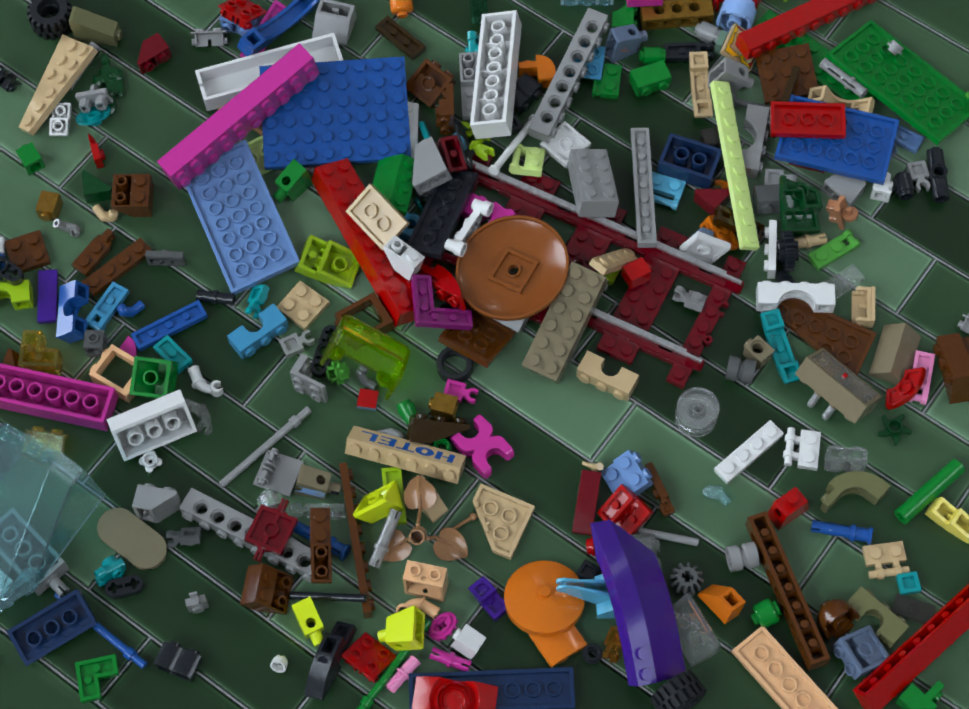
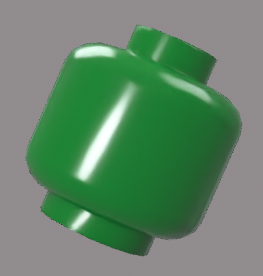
[750,598,782,628]

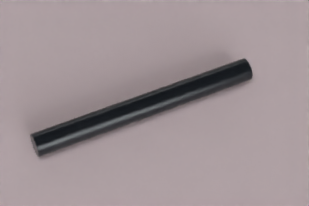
[289,591,367,602]

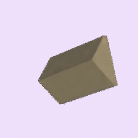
[868,323,921,385]

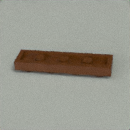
[81,237,152,298]

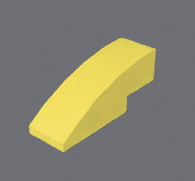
[925,497,969,544]

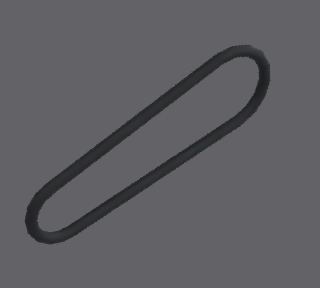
[454,120,474,169]

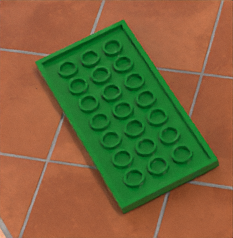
[826,20,969,146]

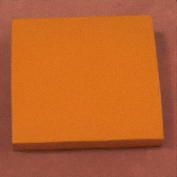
[529,626,588,668]

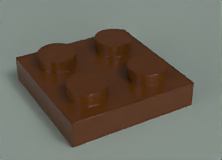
[4,230,51,276]

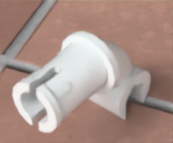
[188,365,223,397]

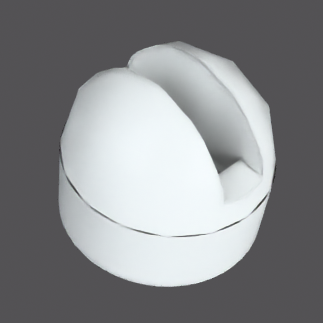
[270,655,288,673]

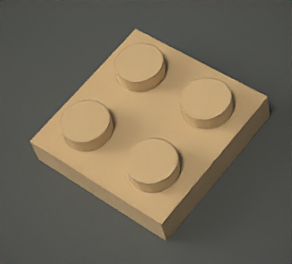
[277,281,330,331]

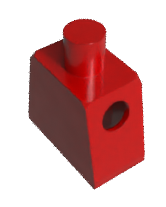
[768,487,809,530]

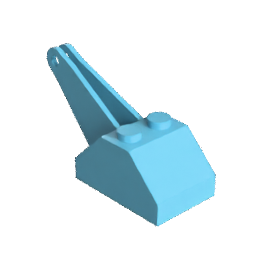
[556,574,615,619]

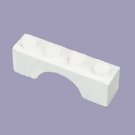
[756,281,836,313]

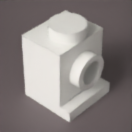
[870,172,893,203]

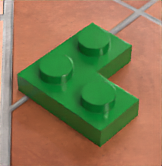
[75,654,120,704]

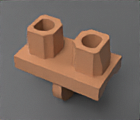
[826,195,858,230]

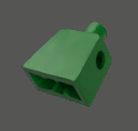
[272,159,313,204]

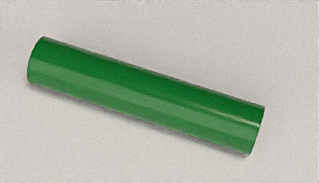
[894,459,965,524]

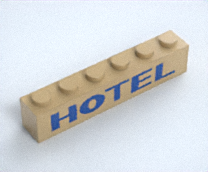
[345,426,466,484]

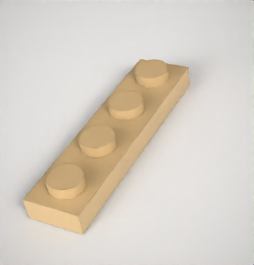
[589,248,638,276]

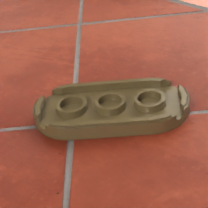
[97,508,167,570]

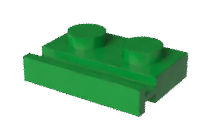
[592,63,622,99]

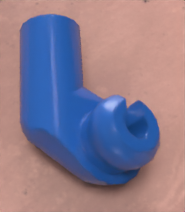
[117,301,146,317]

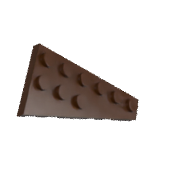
[777,298,877,375]

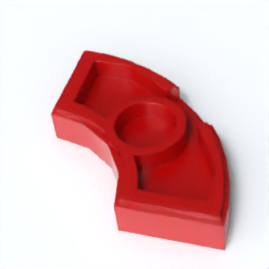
[886,367,926,410]

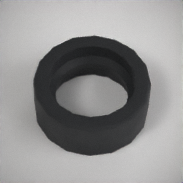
[436,347,473,382]

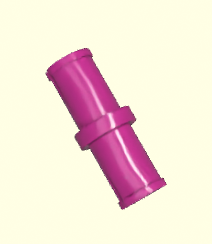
[429,647,472,671]

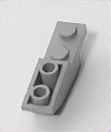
[459,52,477,120]

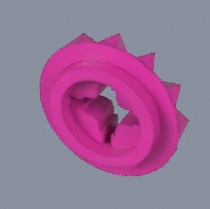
[429,612,458,642]

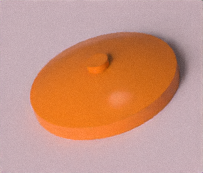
[504,561,585,637]

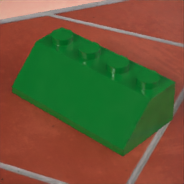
[372,154,414,217]

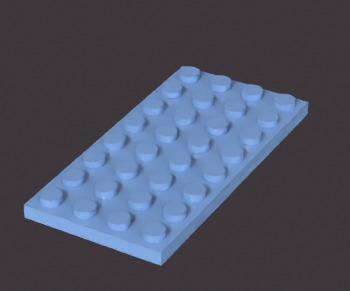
[186,140,300,295]

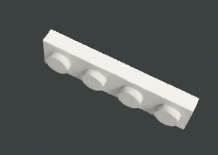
[714,420,784,484]

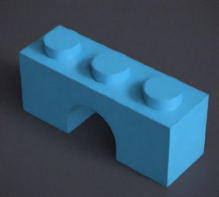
[227,303,289,360]

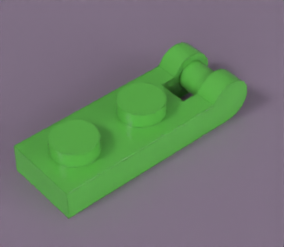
[807,229,861,271]

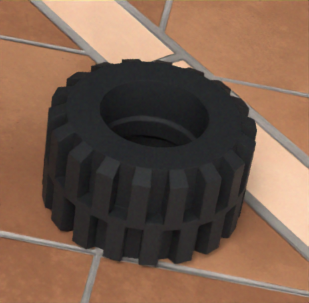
[27,0,72,40]
[650,670,707,709]

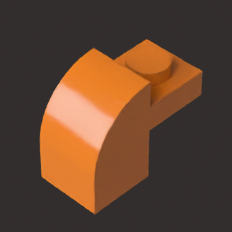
[518,55,556,88]

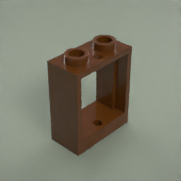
[334,292,394,351]

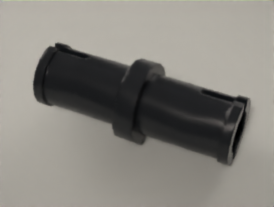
[196,289,236,305]

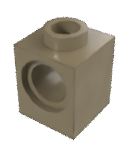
[743,335,775,370]

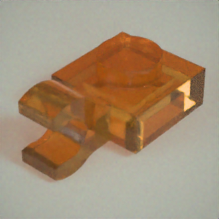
[602,626,622,664]

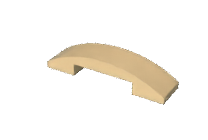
[689,51,713,118]

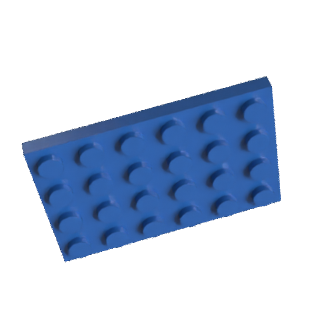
[774,94,899,185]

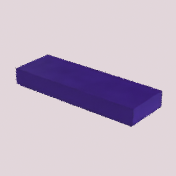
[37,269,58,324]

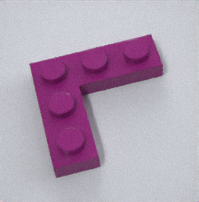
[411,274,473,330]

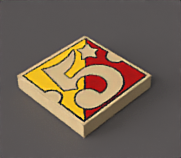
[720,23,756,72]

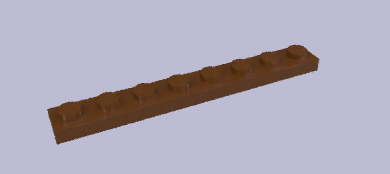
[339,462,375,619]

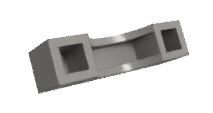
[742,104,770,179]

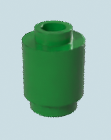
[639,47,666,65]

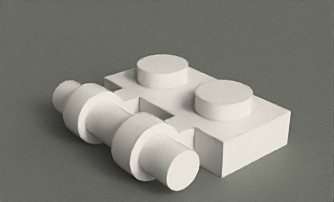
[783,427,821,471]

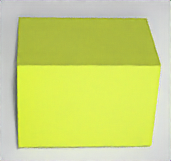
[353,480,403,524]

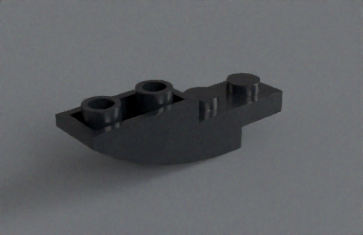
[305,621,357,701]

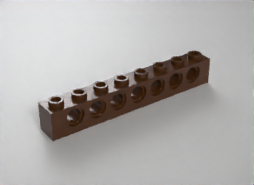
[745,511,830,671]

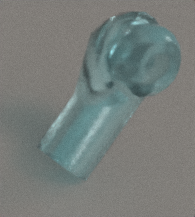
[703,485,732,506]

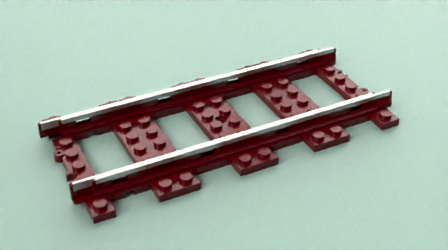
[423,153,746,389]

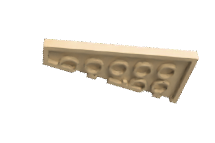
[19,34,98,136]

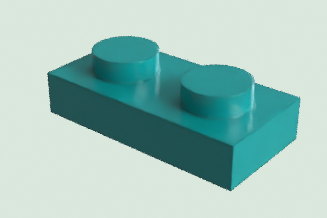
[153,335,193,374]

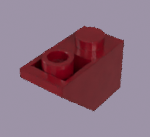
[137,33,172,75]

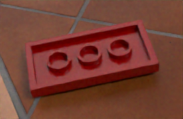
[770,101,846,139]

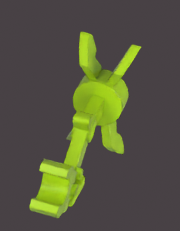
[462,121,495,161]

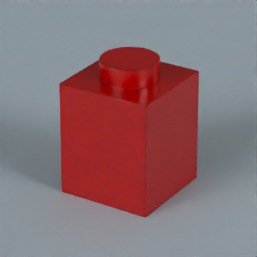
[621,257,652,289]

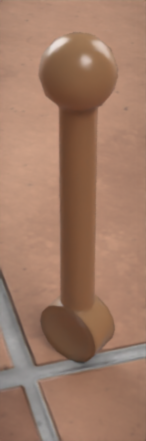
[452,513,477,530]

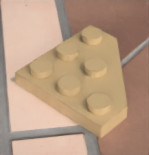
[473,484,535,560]

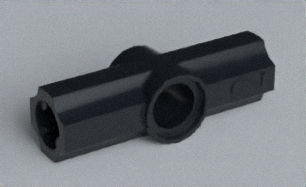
[926,147,950,203]

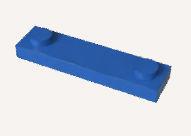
[131,300,208,352]

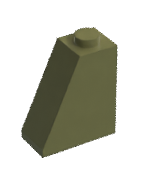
[69,6,122,47]

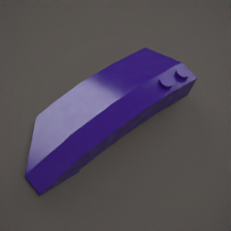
[590,520,686,687]

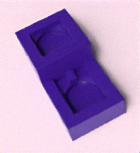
[468,576,507,622]

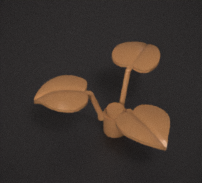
[383,475,468,562]

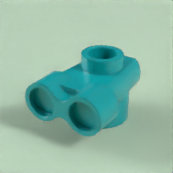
[465,31,480,56]
[94,555,126,587]

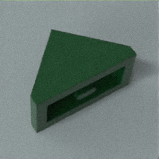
[81,170,112,204]

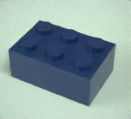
[657,133,722,189]

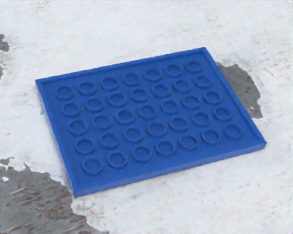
[259,56,412,170]

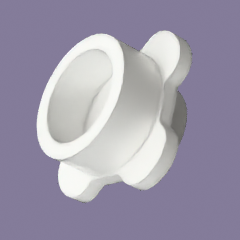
[139,450,162,473]

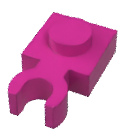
[443,379,478,404]

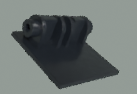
[0,65,22,92]

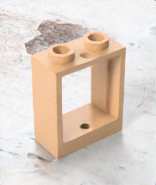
[89,344,136,404]
[403,560,448,602]

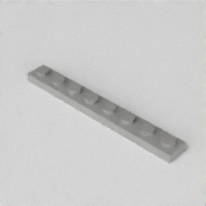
[630,128,657,248]

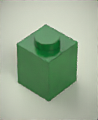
[16,142,45,175]

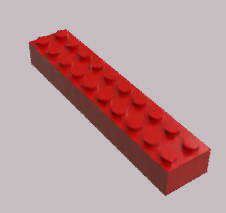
[311,158,415,327]

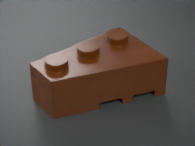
[933,333,969,404]

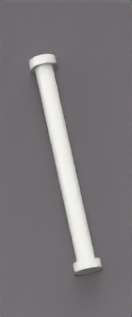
[488,114,535,176]

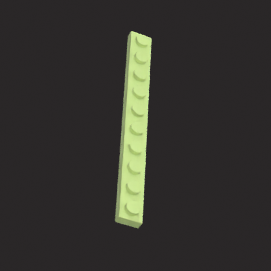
[710,80,760,251]

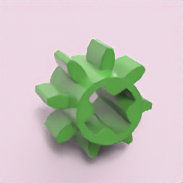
[326,360,350,385]

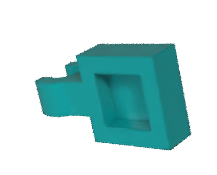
[245,284,270,319]

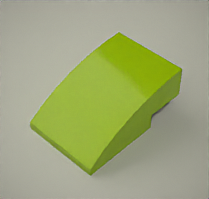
[294,235,360,289]

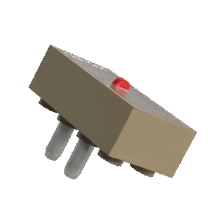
[795,348,883,424]

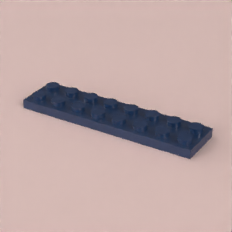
[409,667,575,709]

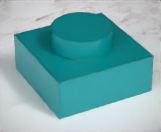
[896,571,922,596]

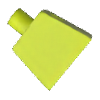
[292,597,324,647]
[377,605,425,651]

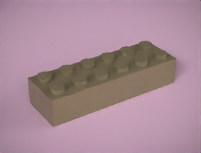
[522,262,608,384]

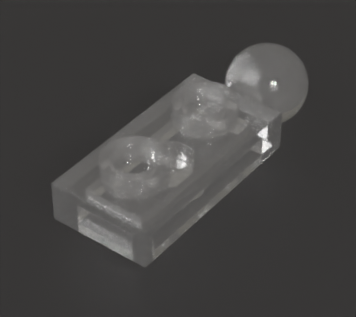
[288,503,346,520]

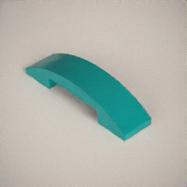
[760,308,799,384]

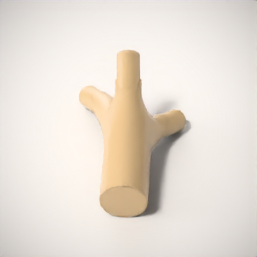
[582,461,604,472]

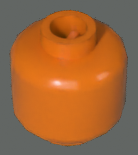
[389,0,413,18]

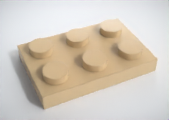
[346,184,410,251]

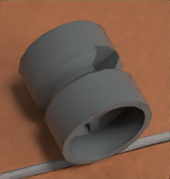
[725,355,757,385]

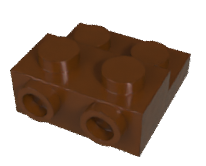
[406,58,456,109]
[435,83,455,135]

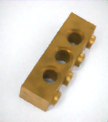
[639,0,714,31]

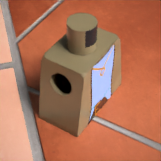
[294,464,341,500]

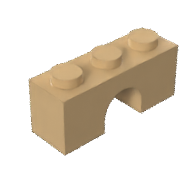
[576,350,639,401]

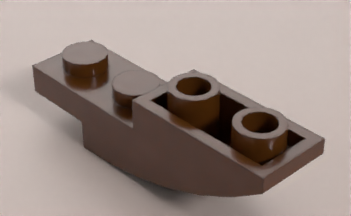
[310,508,332,583]

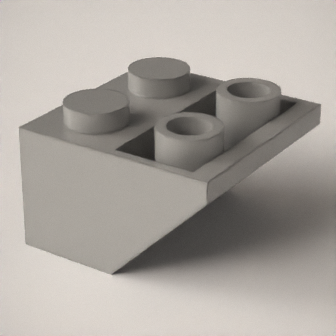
[312,0,357,46]
[132,483,182,523]

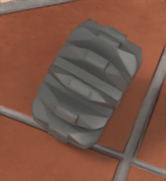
[669,562,704,597]

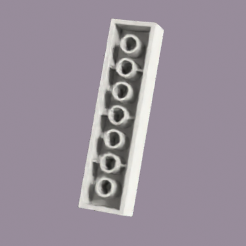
[470,10,522,139]

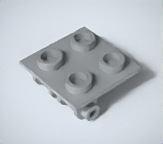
[253,448,304,497]

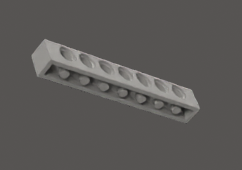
[528,8,610,143]
[179,488,319,584]

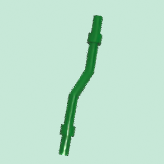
[357,619,431,709]

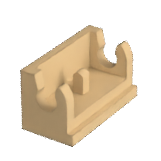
[851,286,875,329]

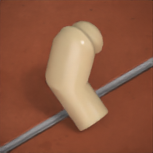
[92,204,118,222]

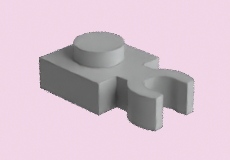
[906,160,931,193]
[279,330,315,359]

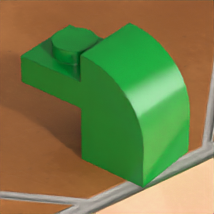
[895,680,945,709]

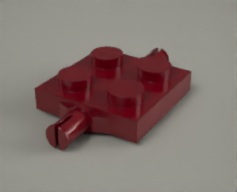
[244,498,298,562]

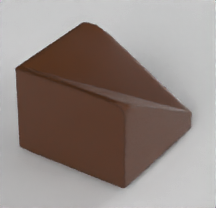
[2,348,25,368]

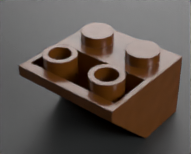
[111,174,154,217]
[240,563,294,615]

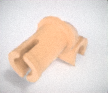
[396,596,441,619]

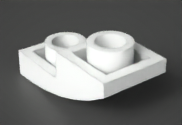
[49,103,72,136]

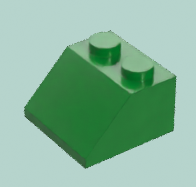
[129,356,179,398]

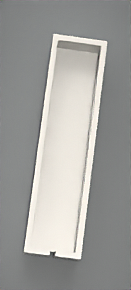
[195,33,343,111]

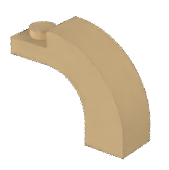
[808,85,875,113]

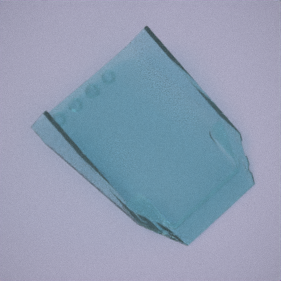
[0,423,105,613]

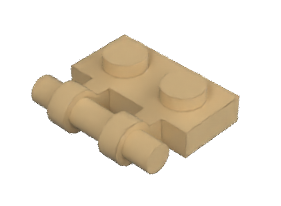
[862,541,910,580]

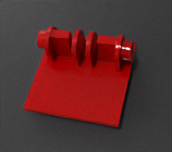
[218,0,268,30]
[341,632,396,683]

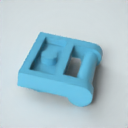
[652,172,686,211]

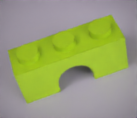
[0,279,34,310]

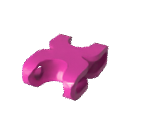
[451,415,515,479]

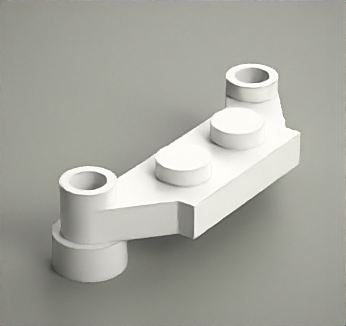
[444,198,494,257]

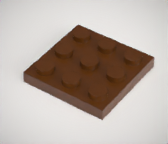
[755,43,818,105]
[438,305,516,368]

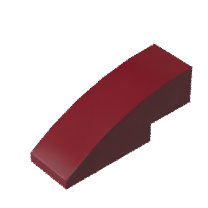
[572,469,601,536]

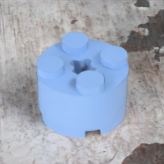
[716,0,757,33]

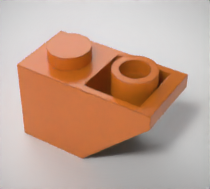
[697,584,746,624]

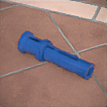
[811,520,873,545]
[294,521,351,561]

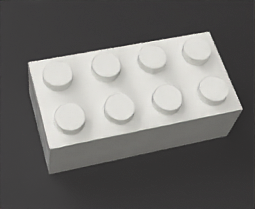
[106,390,197,461]

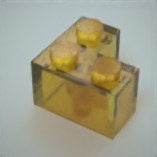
[18,330,63,376]

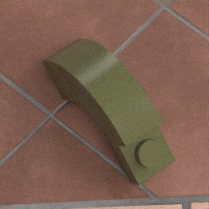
[820,471,891,514]

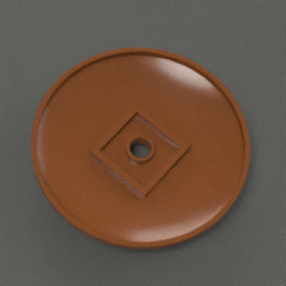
[456,215,569,321]

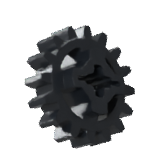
[776,230,799,272]

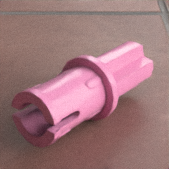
[386,655,421,693]

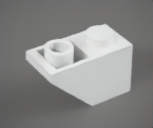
[383,235,425,281]

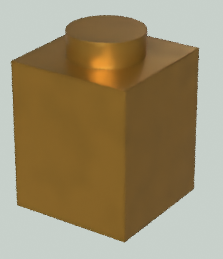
[35,190,63,221]
[428,392,459,420]

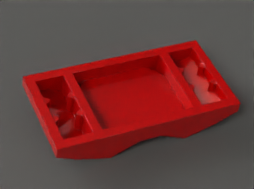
[412,676,498,709]

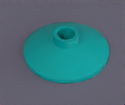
[76,105,111,126]

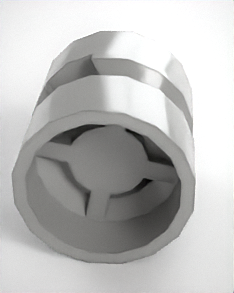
[725,541,760,572]

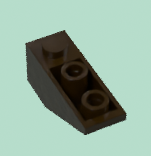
[406,413,471,443]

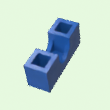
[56,280,90,344]

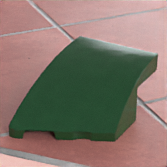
[779,175,823,234]

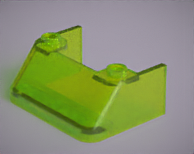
[319,315,410,401]

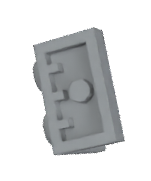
[290,353,328,403]

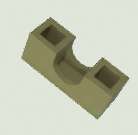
[848,586,909,649]

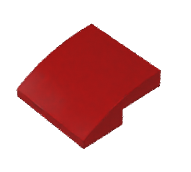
[596,484,654,536]

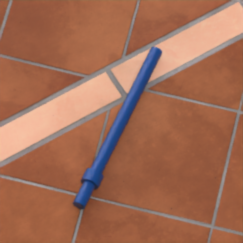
[54,593,148,669]

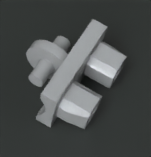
[75,84,113,113]

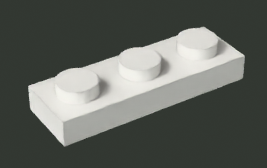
[764,220,777,279]

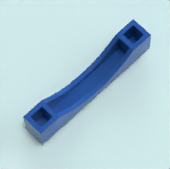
[237,0,320,56]

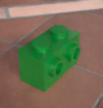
[629,60,672,98]

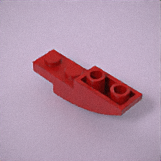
[417,264,466,311]

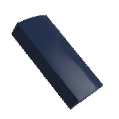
[6,589,98,666]

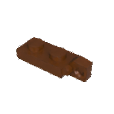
[71,229,115,277]
[645,462,675,518]

